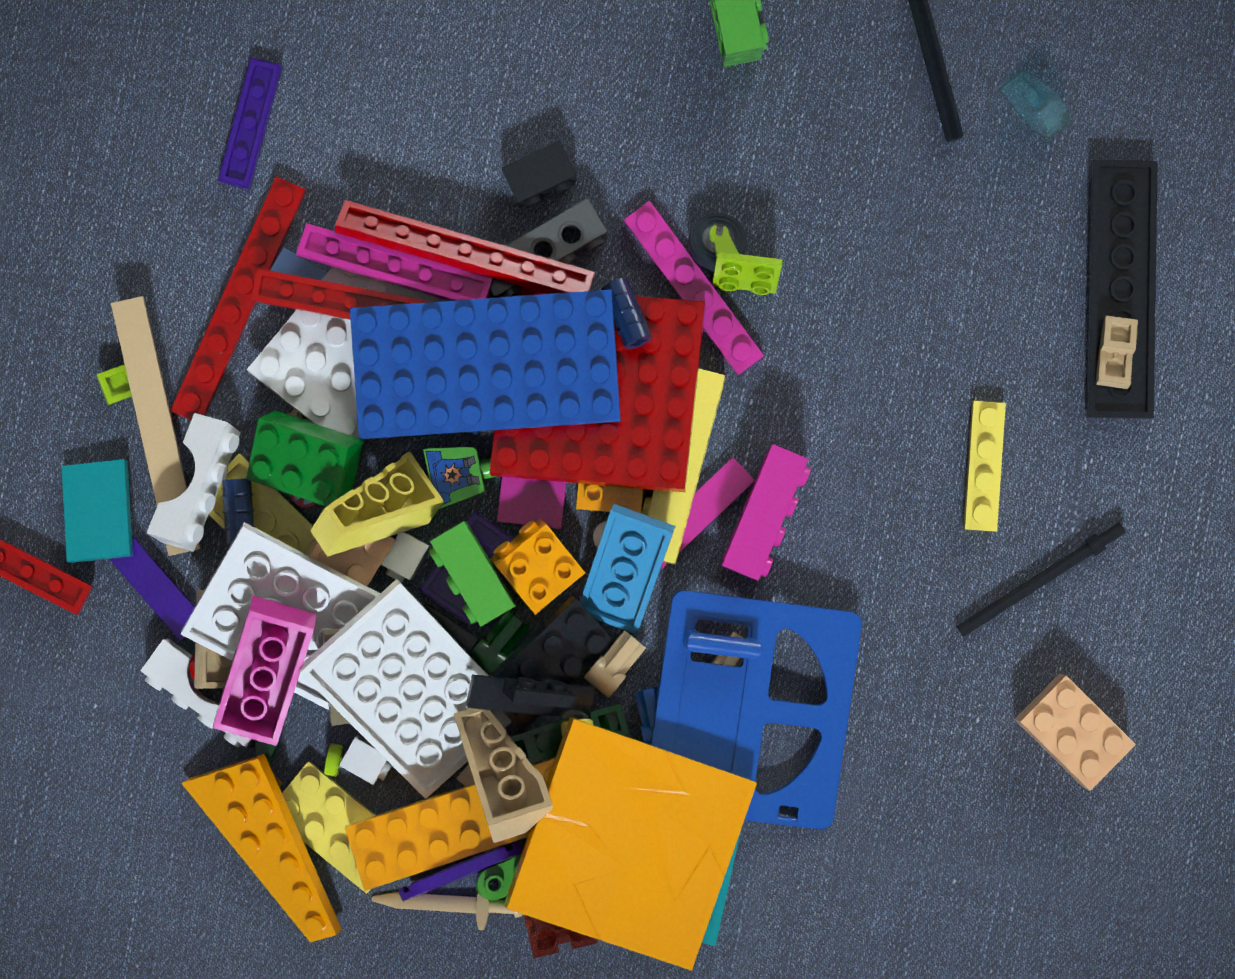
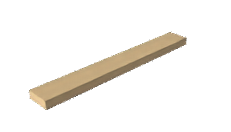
[111,296,201,556]

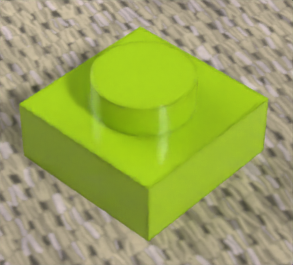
[96,364,132,405]

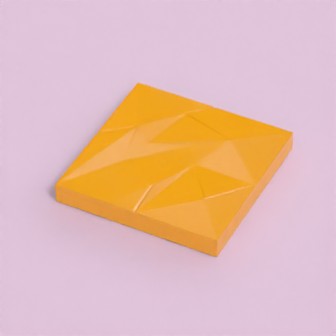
[504,717,757,971]

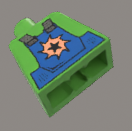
[423,447,497,510]

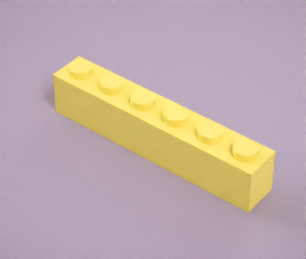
[642,369,725,565]

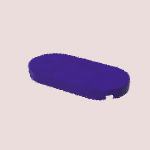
[398,841,523,902]

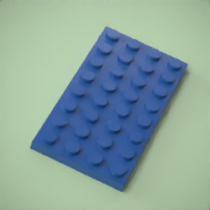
[350,289,621,439]

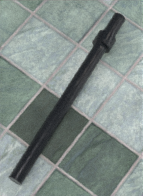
[956,522,1126,637]

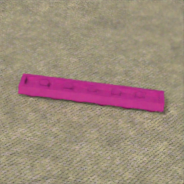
[624,201,764,376]
[296,223,493,301]

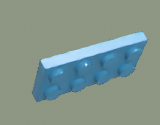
[580,504,676,635]

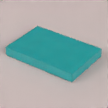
[61,459,133,563]

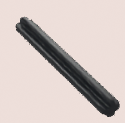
[908,0,963,142]

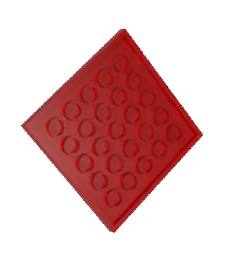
[489,287,706,493]

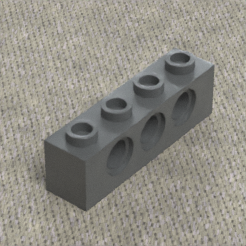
[491,198,608,298]

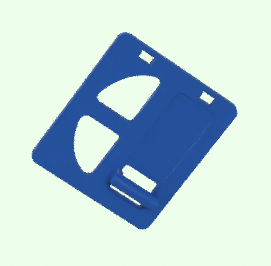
[650,590,862,829]

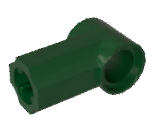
[469,610,530,675]

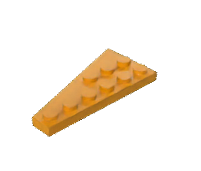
[181,754,342,942]

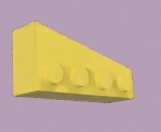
[310,451,444,557]

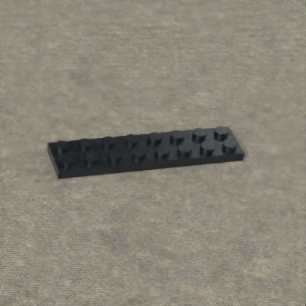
[1087,160,1158,419]

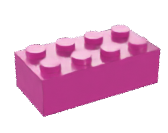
[719,444,811,581]
[213,596,317,746]

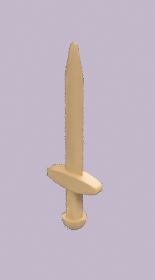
[371,885,524,930]

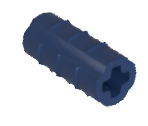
[601,278,652,349]
[221,478,256,545]

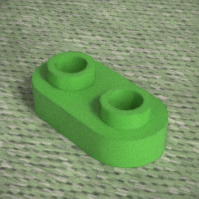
[475,854,521,901]

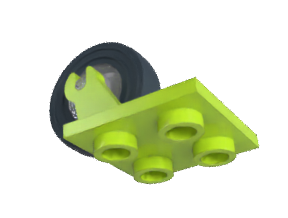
[688,213,783,295]

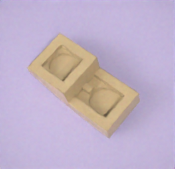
[1095,316,1138,389]

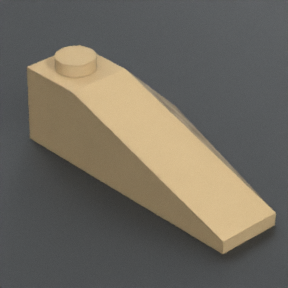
[454,708,553,843]

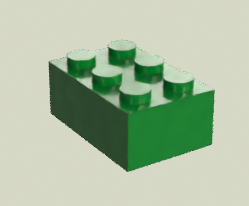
[246,411,363,506]

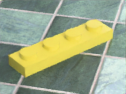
[963,401,1006,532]

